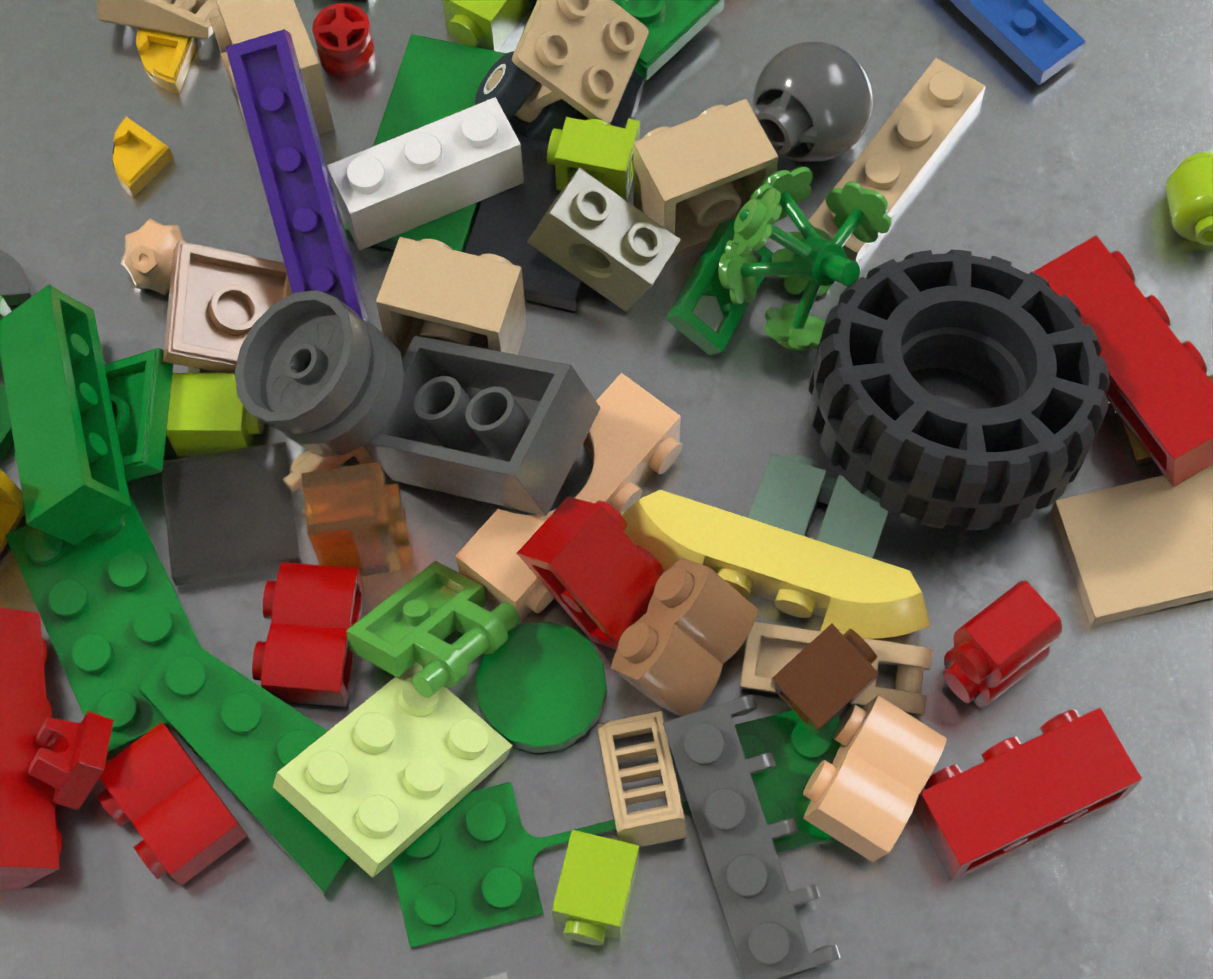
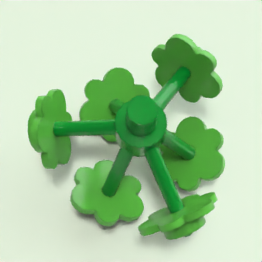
[718,167,892,351]

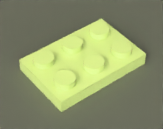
[273,663,512,878]

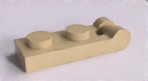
[740,622,933,716]

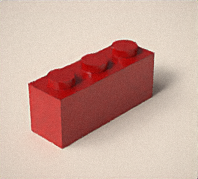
[913,707,1142,881]

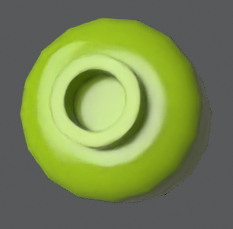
[1166,152,1213,245]

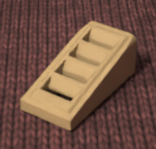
[97,0,220,40]
[597,711,688,847]

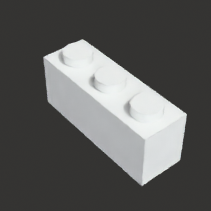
[327,97,524,251]

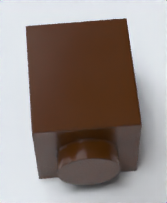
[770,623,879,735]

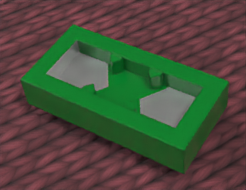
[665,218,774,355]

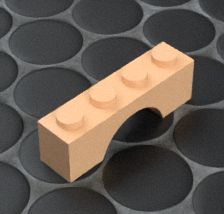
[456,373,682,624]

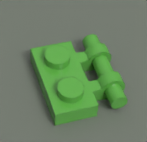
[346,561,520,698]

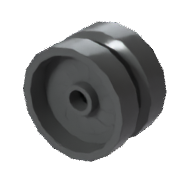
[235,290,405,456]

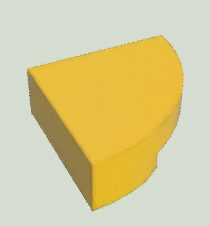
[136,28,197,95]
[113,116,173,198]

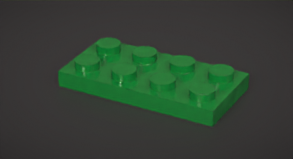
[5,490,202,762]

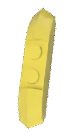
[621,490,930,639]

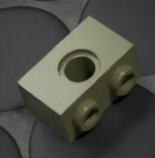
[527,168,681,312]

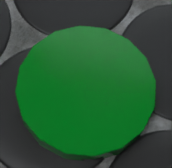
[475,621,607,753]

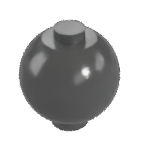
[753,42,873,163]

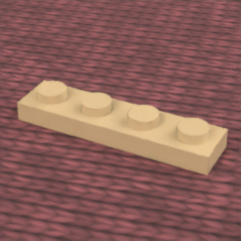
[808,58,985,262]

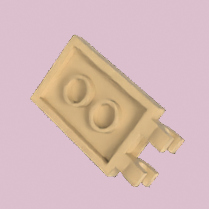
[1051,464,1213,626]

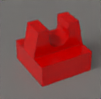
[28,711,113,810]

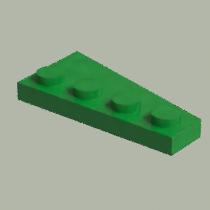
[138,633,349,896]

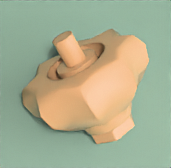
[120,218,185,295]

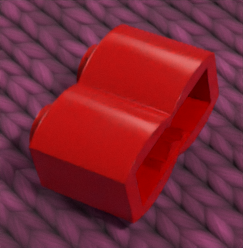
[252,562,364,707]
[943,581,1062,708]
[96,722,248,886]

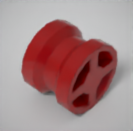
[312,3,375,78]

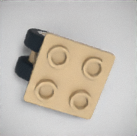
[475,0,649,141]

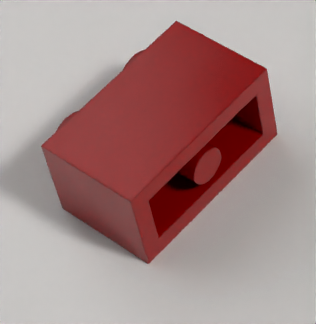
[517,497,664,650]

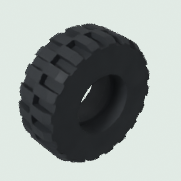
[808,249,1110,530]

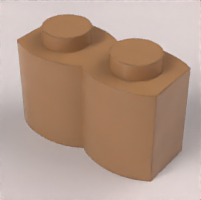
[611,558,758,717]

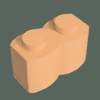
[803,695,947,862]

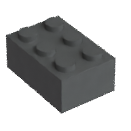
[363,336,600,516]

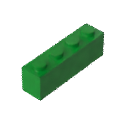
[0,284,131,545]

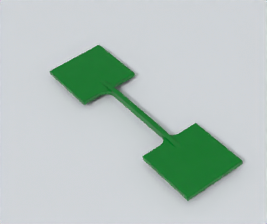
[391,710,841,948]

